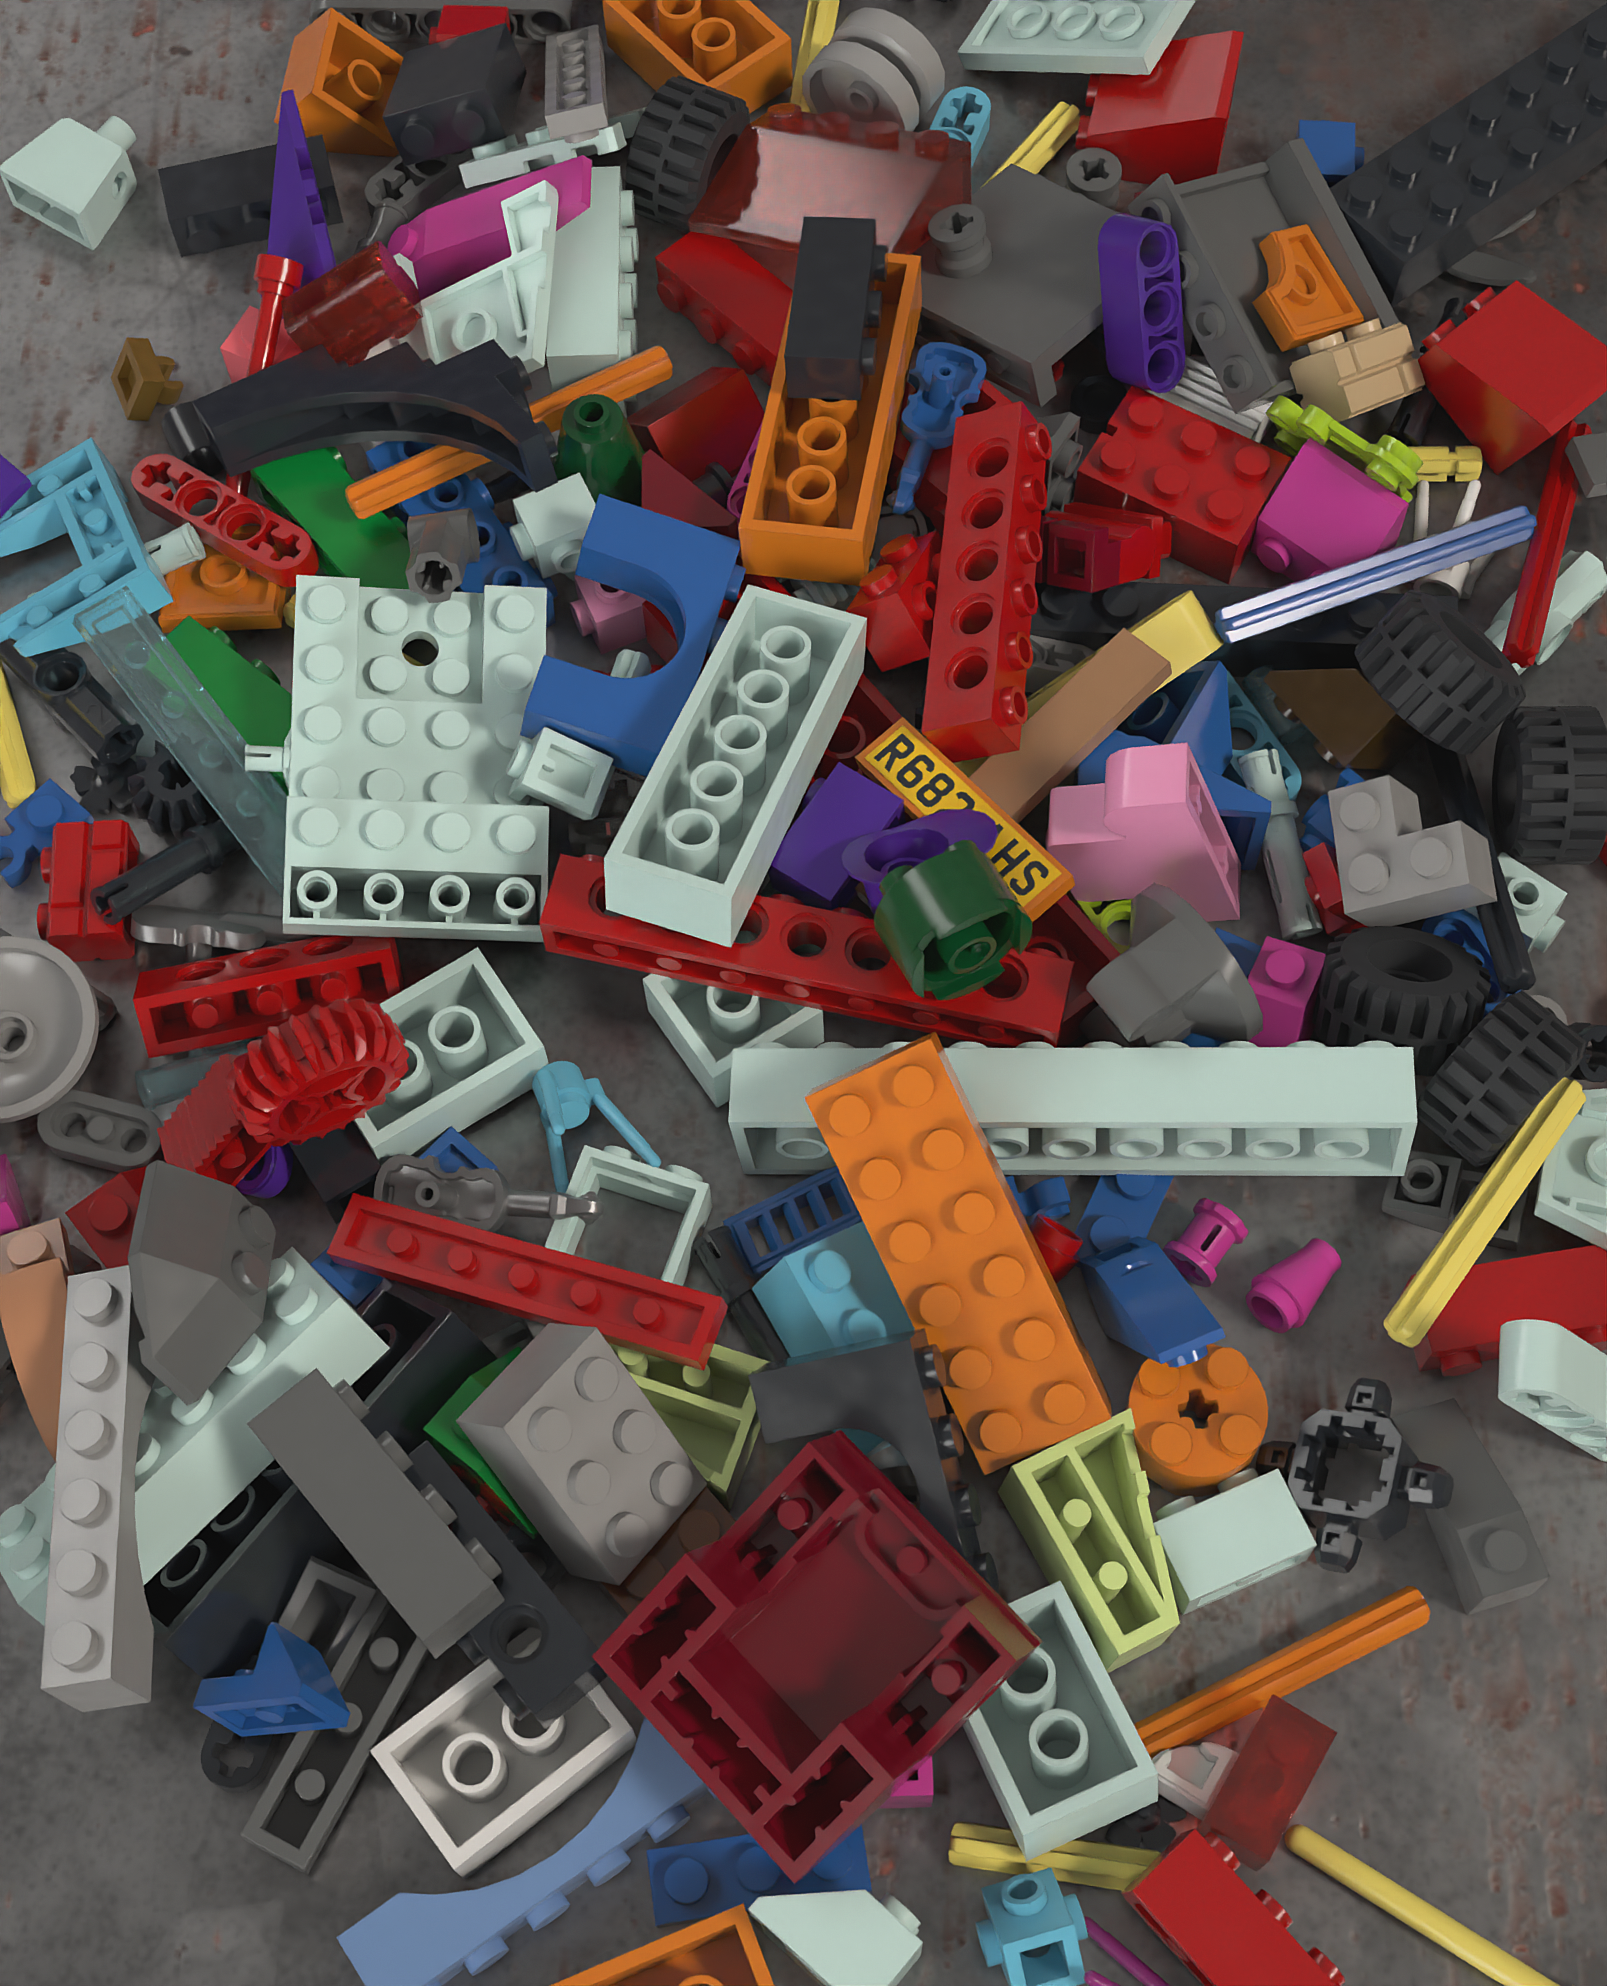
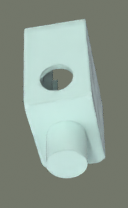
[0,116,137,250]

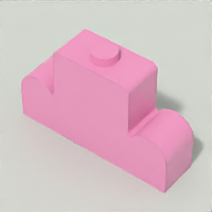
[1046,742,1241,922]

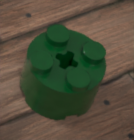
[874,840,1032,1000]

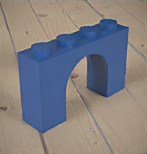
[520,494,746,777]

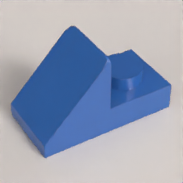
[193,1622,350,1737]

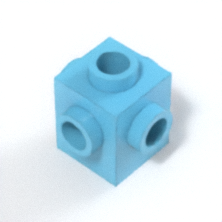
[975,1868,1088,1986]

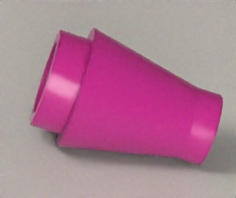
[1246,1238,1342,1333]

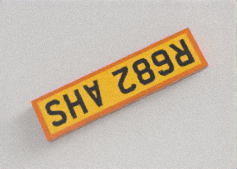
[855,717,1075,923]

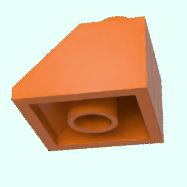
[274,7,404,157]

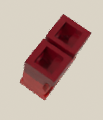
[1035,502,1172,593]

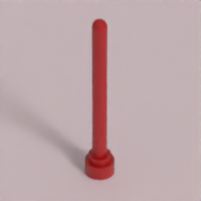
[225,254,304,497]

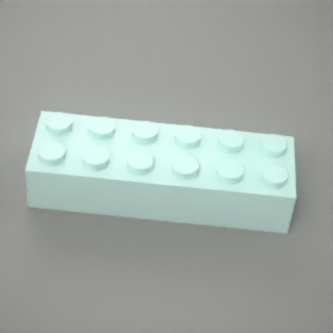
[604,584,867,948]
[0,1247,390,1627]

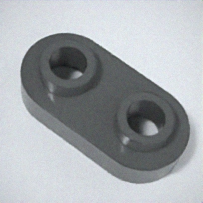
[37,1090,164,1173]

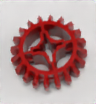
[225,999,409,1147]

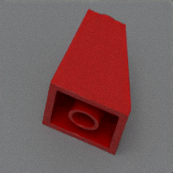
[1075,30,1244,185]
[1418,280,1607,475]

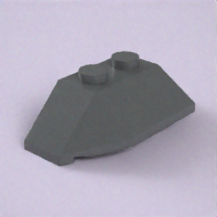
[128,1160,276,1406]

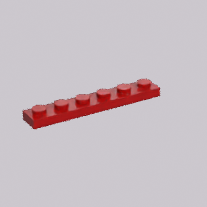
[327,1193,728,1371]

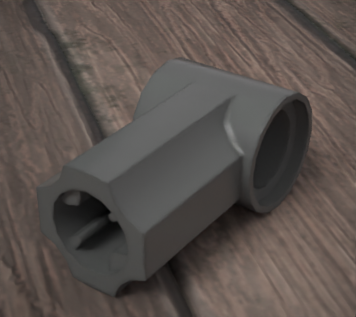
[405,508,480,603]

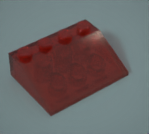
[689,103,972,255]

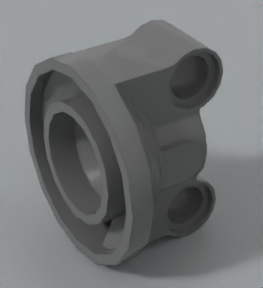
[1078,883,1263,1048]

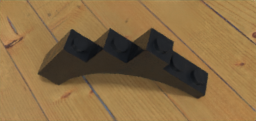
[192,339,558,493]

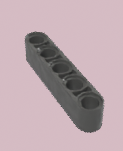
[309,0,573,44]

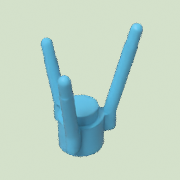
[532,1061,661,1193]

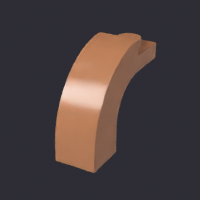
[0,1218,75,1462]

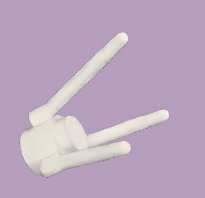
[1410,480,1496,602]

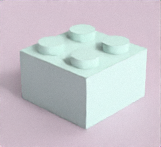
[643,931,824,1108]

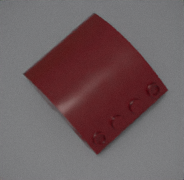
[591,1429,1043,1884]

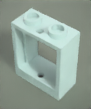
[544,1145,713,1286]

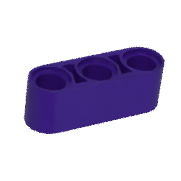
[1097,213,1185,393]

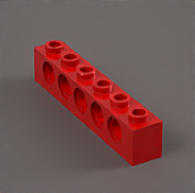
[921,401,1052,763]

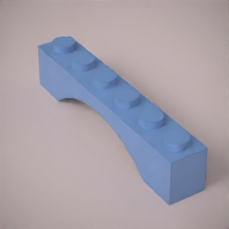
[336,1717,718,1986]

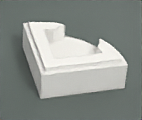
[1152,1742,1238,1820]

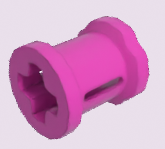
[1162,1198,1248,1287]

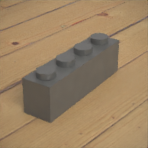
[247,1368,505,1659]
[240,1589,430,1875]

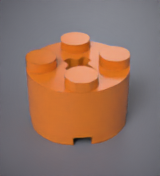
[1124,1344,1268,1497]

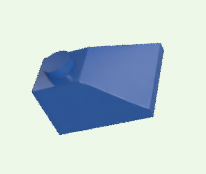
[1115,660,1233,776]

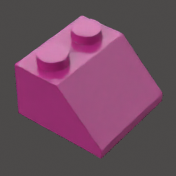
[1251,437,1409,582]

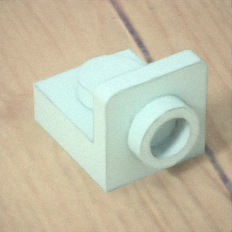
[506,727,613,821]

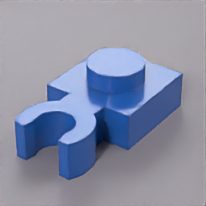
[0,778,94,888]

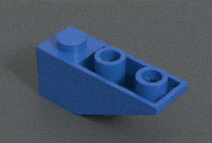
[1078,1236,1226,1367]

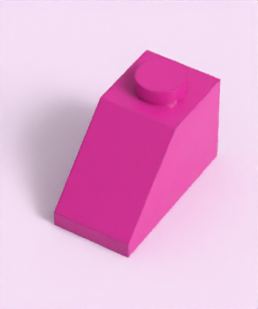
[1247,936,1326,1047]

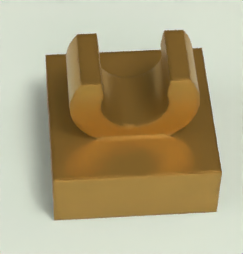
[111,337,184,421]

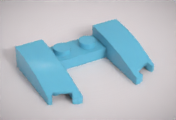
[0,438,174,657]

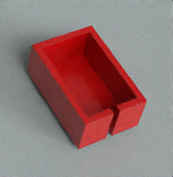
[1073,385,1291,585]

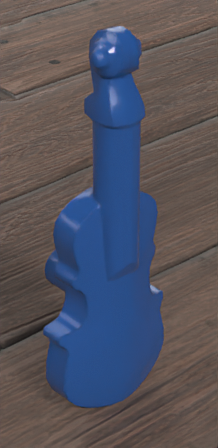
[886,342,987,515]

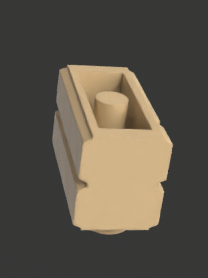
[1289,318,1425,422]

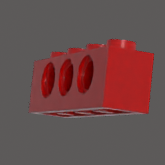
[133,935,404,1058]

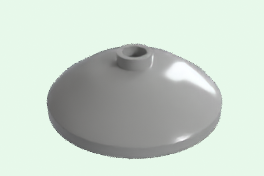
[0,936,99,1123]

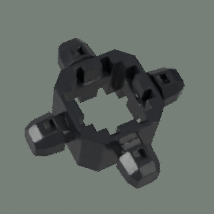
[1256,1377,1454,1574]

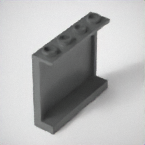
[1127,138,1400,414]
[901,163,1122,408]

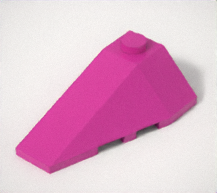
[387,155,592,300]

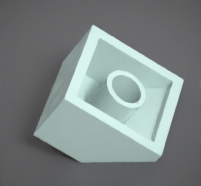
[748,1890,923,1986]

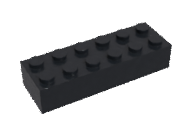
[144,1278,498,1679]

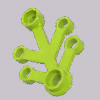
[1265,395,1423,503]

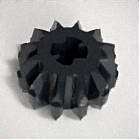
[127,733,236,840]

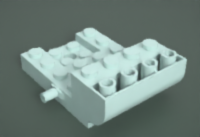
[245,575,549,942]

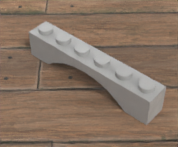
[41,1265,156,1712]

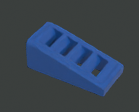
[723,1166,863,1276]

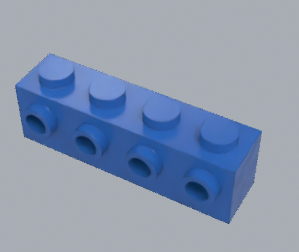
[365,441,558,628]

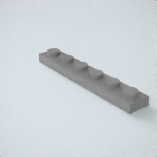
[545,24,608,143]

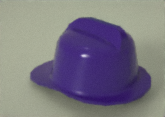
[841,809,998,915]

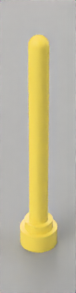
[1284,1824,1574,1986]

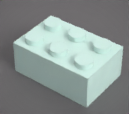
[353,947,549,1166]
[962,1580,1158,1862]

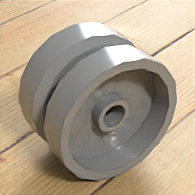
[802,7,945,158]

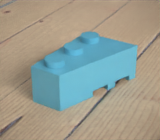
[752,1221,915,1457]

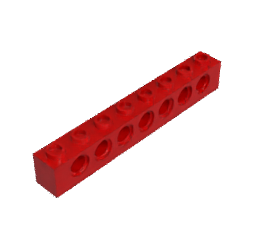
[539,854,1074,1048]

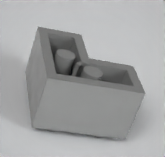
[1328,775,1497,928]

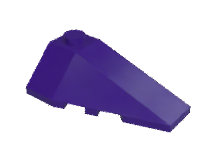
[260,90,351,337]

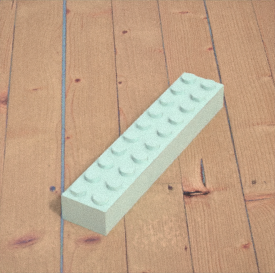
[728,1041,1417,1176]

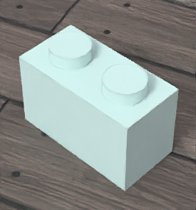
[1153,1469,1317,1616]

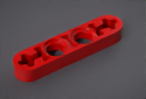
[131,453,320,587]

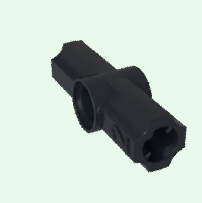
[0,638,144,765]

